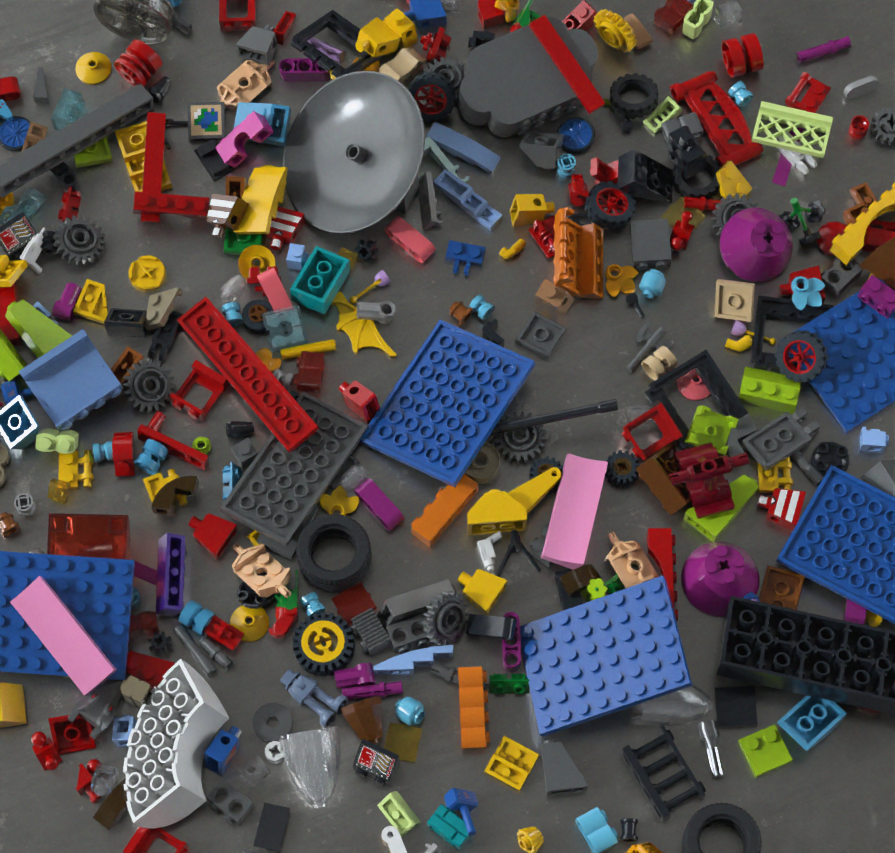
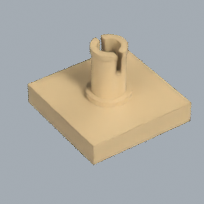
[714,279,755,322]

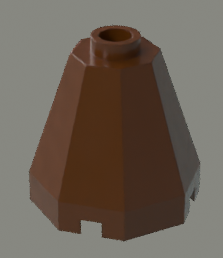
[341,695,383,744]

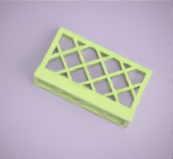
[751,101,833,158]

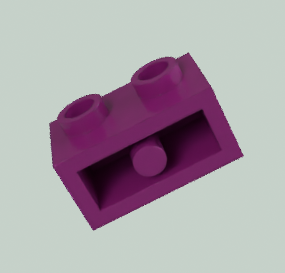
[857,275,895,319]

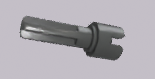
[697,720,724,778]

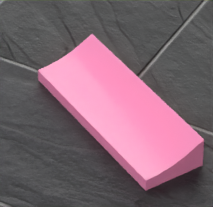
[541,453,608,570]
[10,576,117,696]

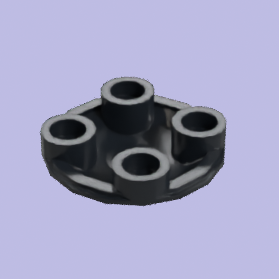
[811,442,849,476]
[236,582,275,609]

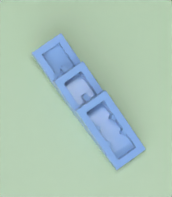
[425,122,501,174]
[433,169,503,231]
[373,645,453,676]

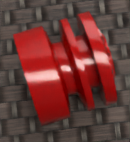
[114,40,163,87]

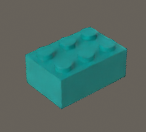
[290,246,350,315]

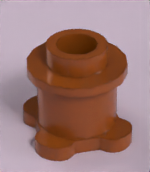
[449,301,473,326]
[0,512,20,538]

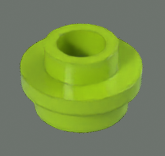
[192,437,211,454]

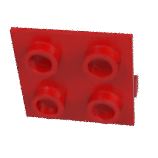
[528,215,555,259]

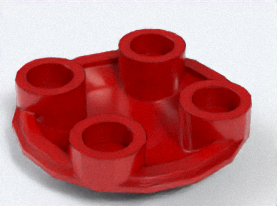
[817,221,847,256]

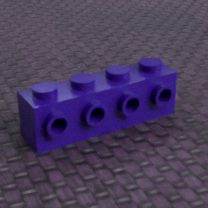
[155,533,186,617]

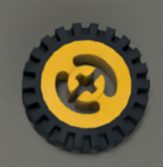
[292,612,355,676]

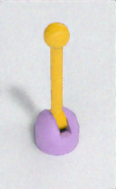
[349,270,391,303]
[731,320,776,345]

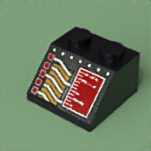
[0,212,37,261]
[353,739,400,787]

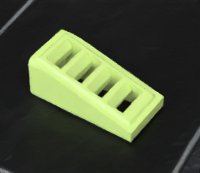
[642,96,683,134]

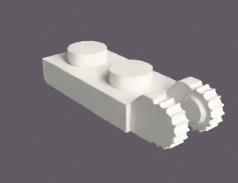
[776,128,817,175]

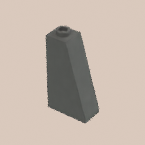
[377,579,457,632]

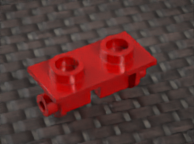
[58,187,81,222]

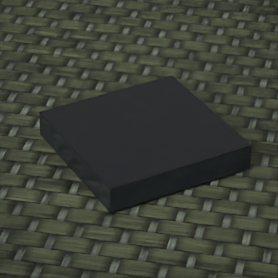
[714,686,758,728]

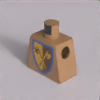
[535,279,575,315]

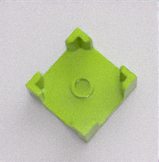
[685,405,738,456]

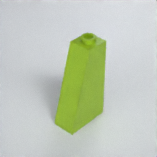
[5,299,72,358]
[684,474,759,542]

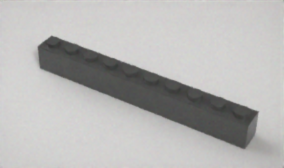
[0,84,154,197]

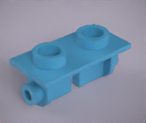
[222,462,243,501]

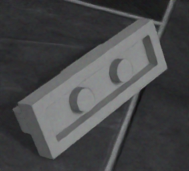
[418,171,443,230]

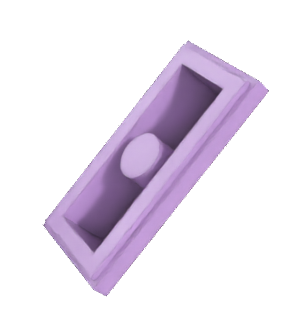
[308,38,346,62]

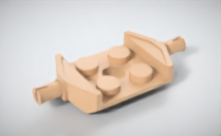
[217,59,276,111]
[604,531,659,588]
[232,543,291,598]

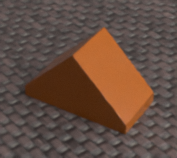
[226,176,246,199]
[111,346,144,387]

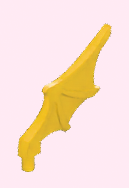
[332,292,397,357]

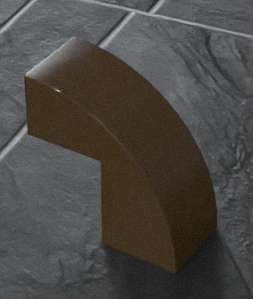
[151,476,199,516]
[560,564,603,598]
[93,778,128,830]

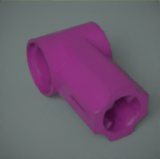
[52,282,82,322]
[334,663,375,689]

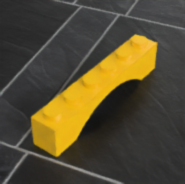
[830,183,895,265]

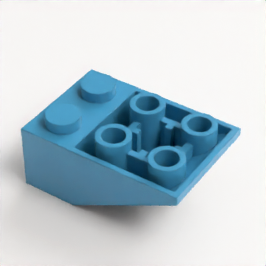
[234,102,292,147]

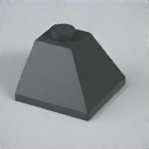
[520,131,564,170]

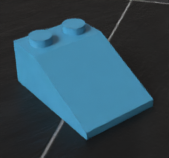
[777,695,847,751]

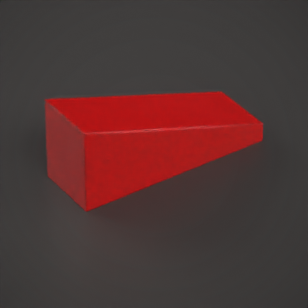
[273,11,296,45]

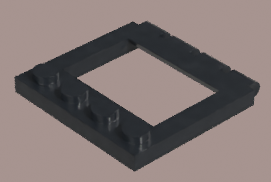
[291,10,386,78]
[751,295,834,371]
[644,350,748,450]

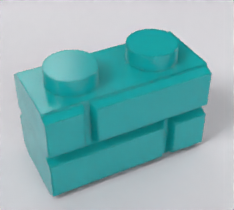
[427,804,471,850]

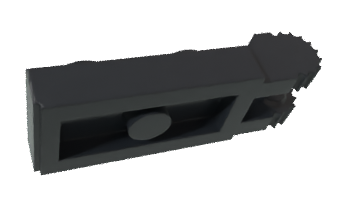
[148,311,183,362]

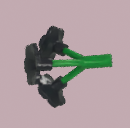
[779,198,826,245]

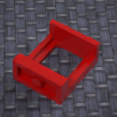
[219,0,256,32]
[170,360,229,421]
[621,402,683,461]
[123,826,188,853]

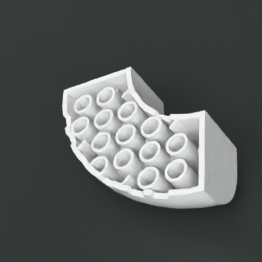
[123,659,229,828]

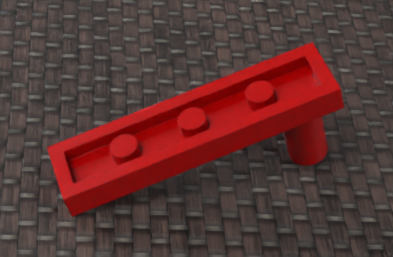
[137,411,209,471]

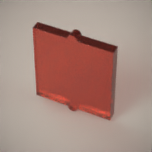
[331,582,377,624]

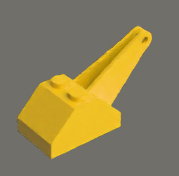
[467,467,561,536]

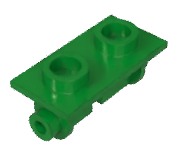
[489,673,530,694]

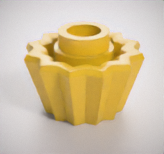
[517,826,544,853]

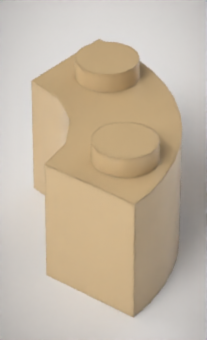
[378,47,427,85]

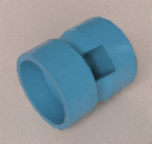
[134,439,169,475]
[179,600,216,636]

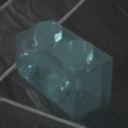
[51,88,85,130]

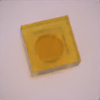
[337,247,358,272]
[47,478,71,504]

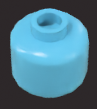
[639,269,666,299]
[395,696,426,726]

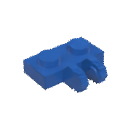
[445,240,486,276]

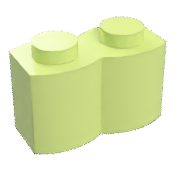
[682,0,714,39]
[36,428,79,454]

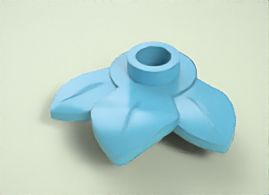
[791,276,825,310]

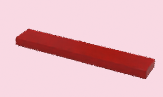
[529,15,606,115]
[141,112,166,223]

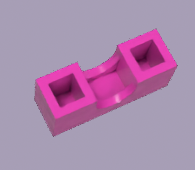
[215,111,274,168]

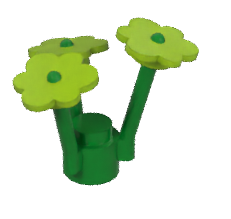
[581,574,625,602]

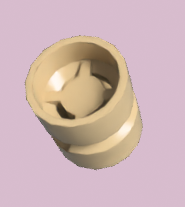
[641,346,678,381]

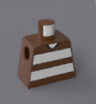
[206,194,249,239]

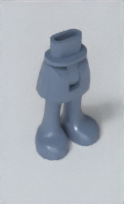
[280,669,348,728]

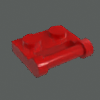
[785,72,831,113]

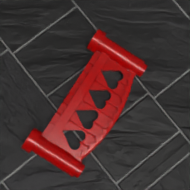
[669,71,763,167]

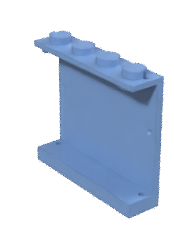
[19,329,123,431]

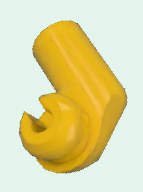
[499,239,526,260]
[725,335,753,352]

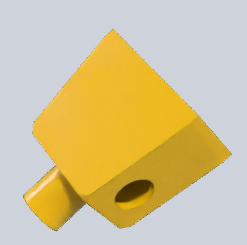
[383,9,418,49]
[355,17,401,57]
[509,194,555,227]
[457,569,507,615]

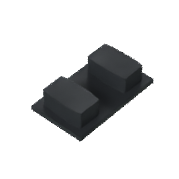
[194,139,234,181]
[253,802,290,852]

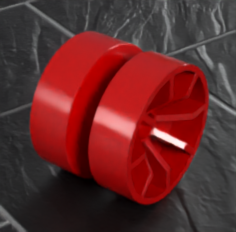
[722,33,764,78]

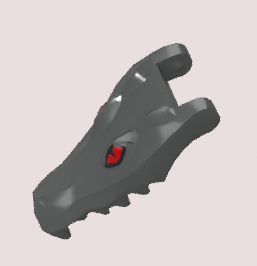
[67,679,124,739]

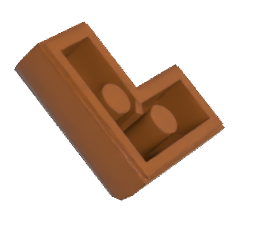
[843,182,882,226]

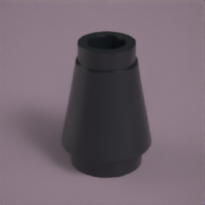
[148,76,172,103]
[225,421,254,440]

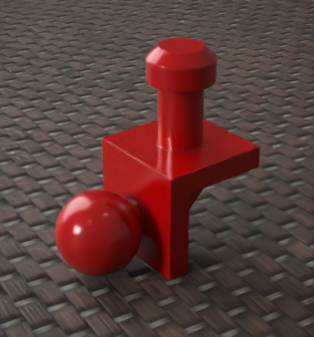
[670,211,695,251]
[31,731,62,771]
[75,759,102,804]

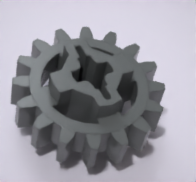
[870,106,895,146]

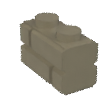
[120,676,152,710]

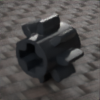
[355,237,380,262]
[148,631,173,657]

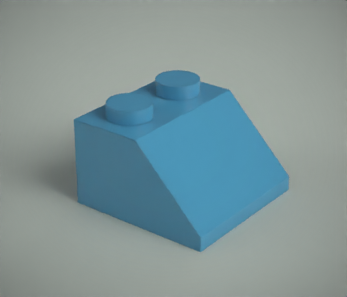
[0,395,39,450]

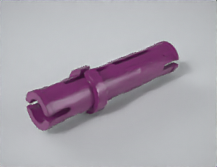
[796,36,851,63]
[342,681,403,700]

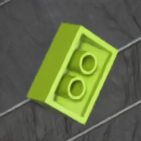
[0,329,28,381]
[738,366,801,414]

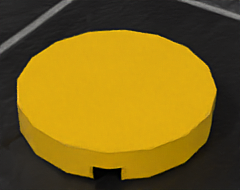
[128,255,166,292]

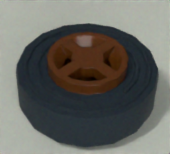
[241,299,275,333]

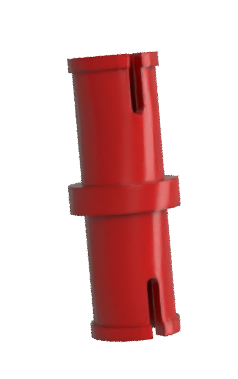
[683,196,721,211]

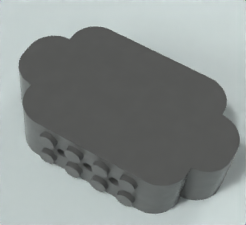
[457,17,598,137]

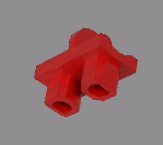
[420,27,452,63]
[568,174,589,206]
[247,266,281,297]
[203,615,244,651]

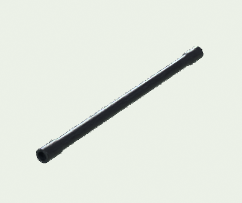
[490,399,618,435]

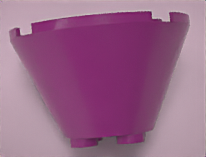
[720,208,793,282]
[681,541,760,617]

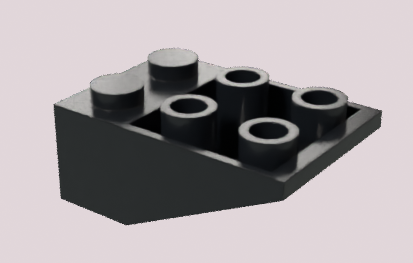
[618,149,673,203]

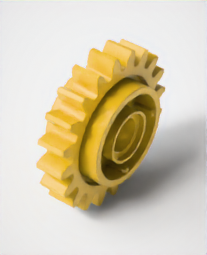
[593,9,637,53]

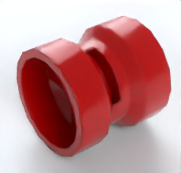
[849,115,869,140]

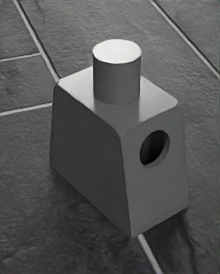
[236,24,277,65]

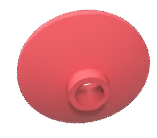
[677,369,711,401]

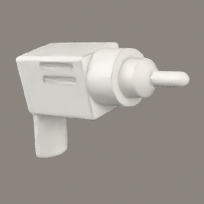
[20,227,45,275]
[477,531,502,575]

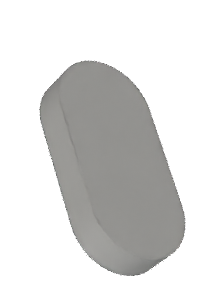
[844,76,879,99]

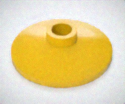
[75,52,112,85]
[238,245,275,279]
[230,606,269,642]

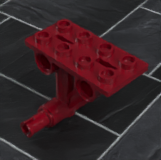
[669,443,749,519]

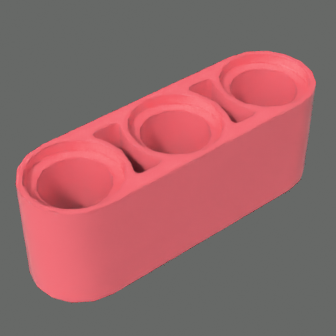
[384,216,436,263]
[257,267,294,313]

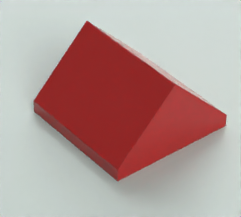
[48,715,96,754]

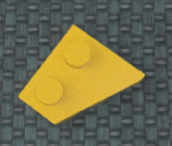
[716,161,753,200]
[73,279,108,324]

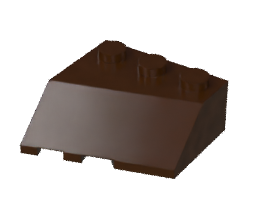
[859,237,895,291]
[636,440,691,515]

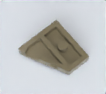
[144,287,183,330]

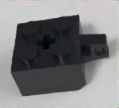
[666,126,707,179]

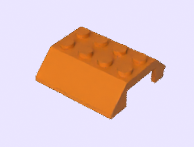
[553,207,603,299]

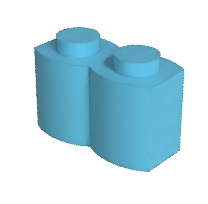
[575,807,619,853]

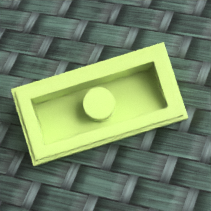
[377,791,421,837]

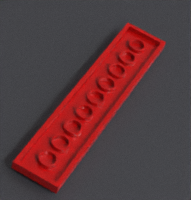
[177,297,319,453]

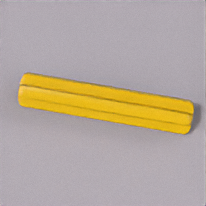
[280,339,336,359]

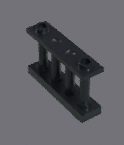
[621,725,706,823]

